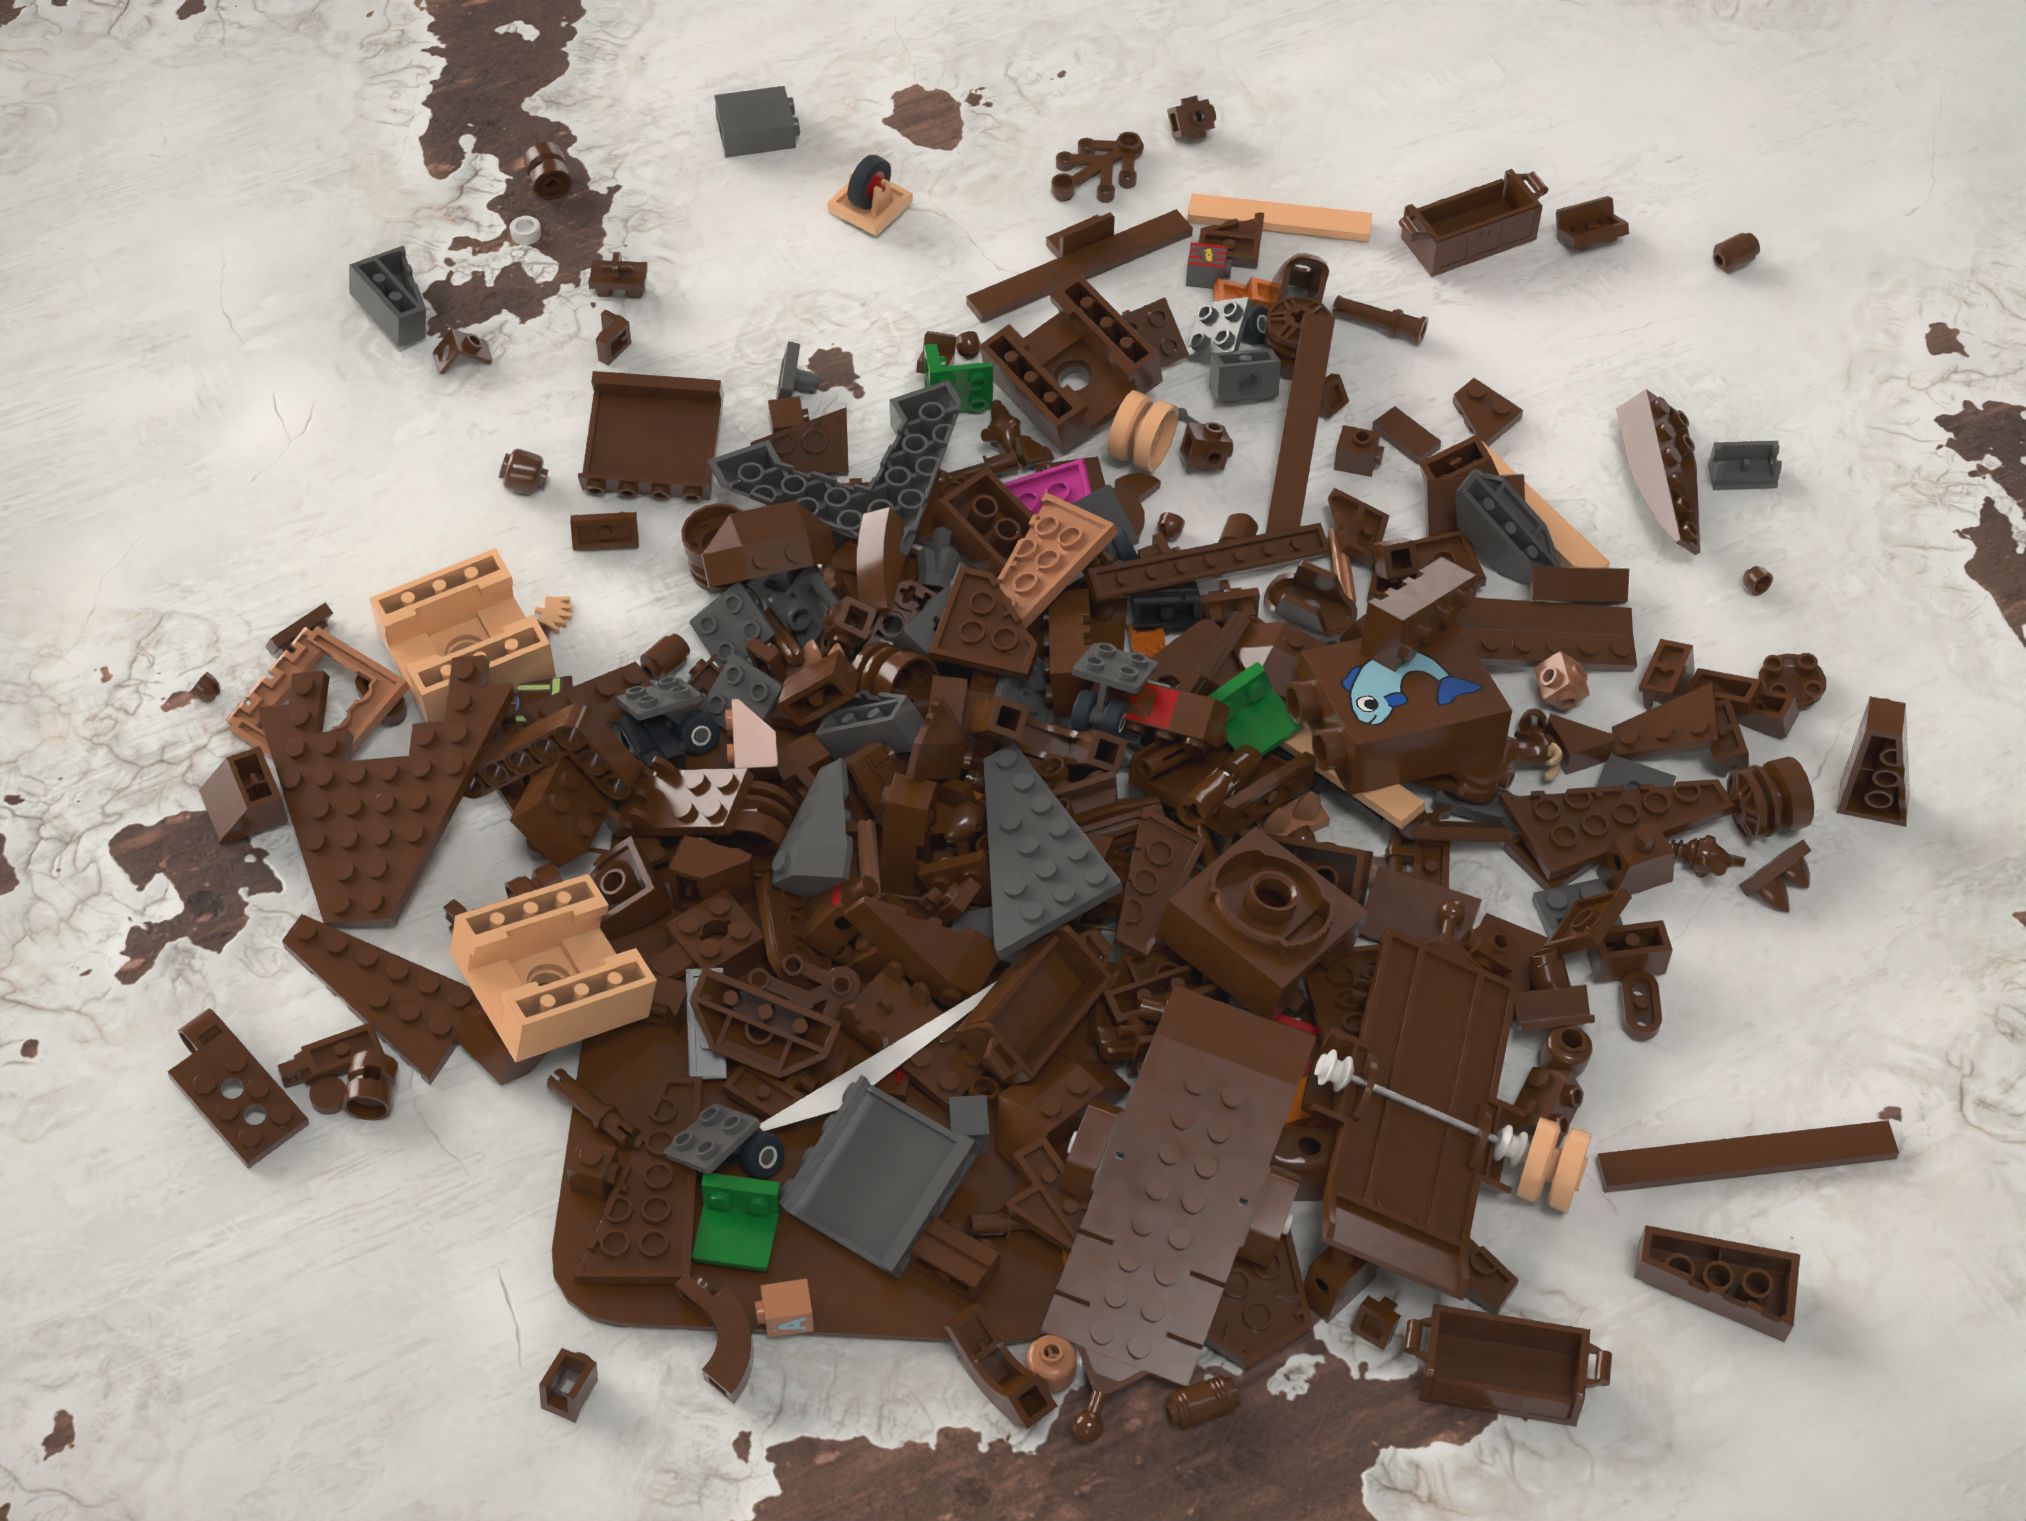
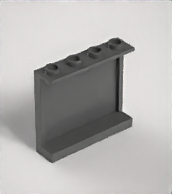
[778,1075,981,1280]

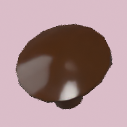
[1758,653,1826,709]

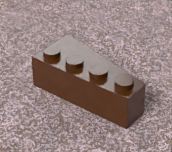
[1360,557,1476,672]
[1837,696,1910,827]

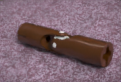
[1177,745,1263,827]

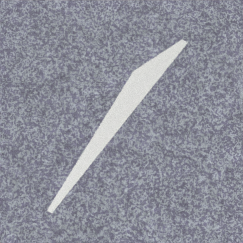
[760,981,997,1131]

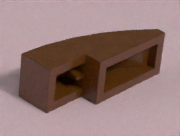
[856,507,906,615]
[1529,565,1629,602]
[1685,668,1799,738]

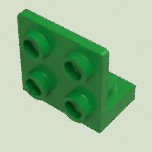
[924,344,993,413]
[1207,661,1303,757]
[692,1173,781,1272]

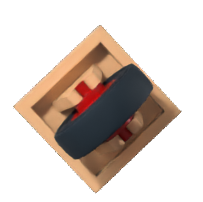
[827,155,913,236]

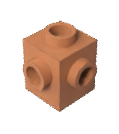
[1534,651,1590,712]

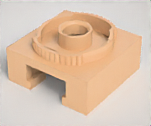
[369,548,556,722]
[450,873,657,1062]

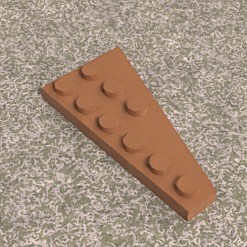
[997,492,1119,628]

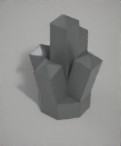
[917,526,961,592]

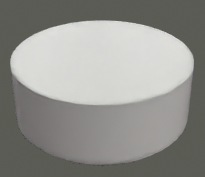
[510,216,541,245]

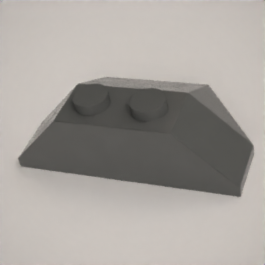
[1456,469,1561,584]

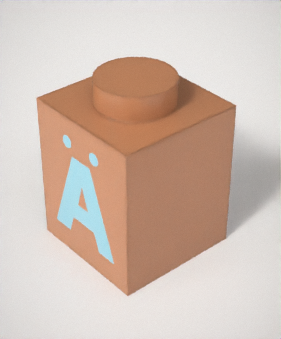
[755,1278,814,1338]

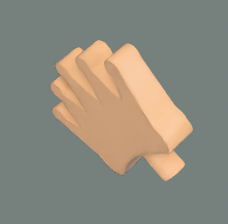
[534,596,573,634]

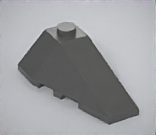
[772,758,853,899]

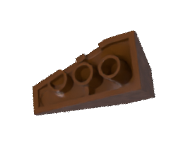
[589,836,675,940]

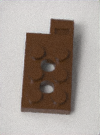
[167,1008,309,1169]

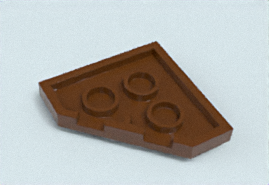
[929,566,1039,681]

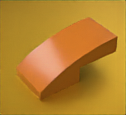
[1213,277,1272,310]
[1126,623,1166,658]

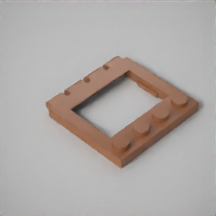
[226,626,410,760]

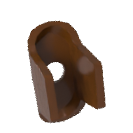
[1268,253,1330,311]
[1264,560,1358,637]
[1270,1127,1338,1201]

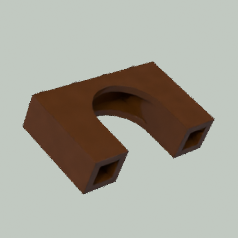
[966,696,1128,775]

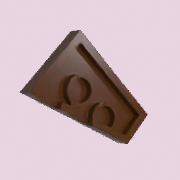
[750,407,849,473]

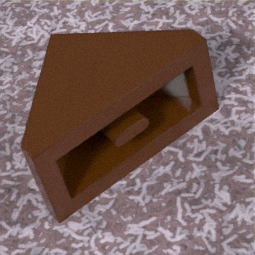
[1545,713,1616,775]

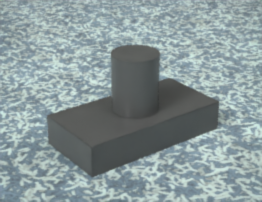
[776,341,819,399]

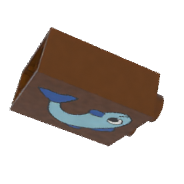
[1285,619,1512,796]

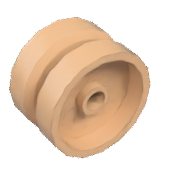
[1107,390,1179,472]
[1516,1117,1592,1213]

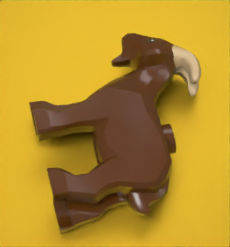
[1408,725,1563,804]

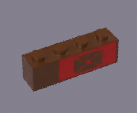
[1091,682,1231,750]

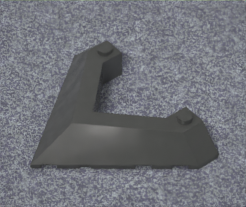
[708,380,962,560]

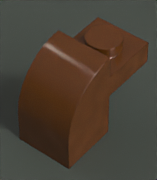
[778,732,831,805]

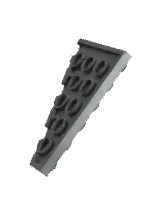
[983,742,1123,960]

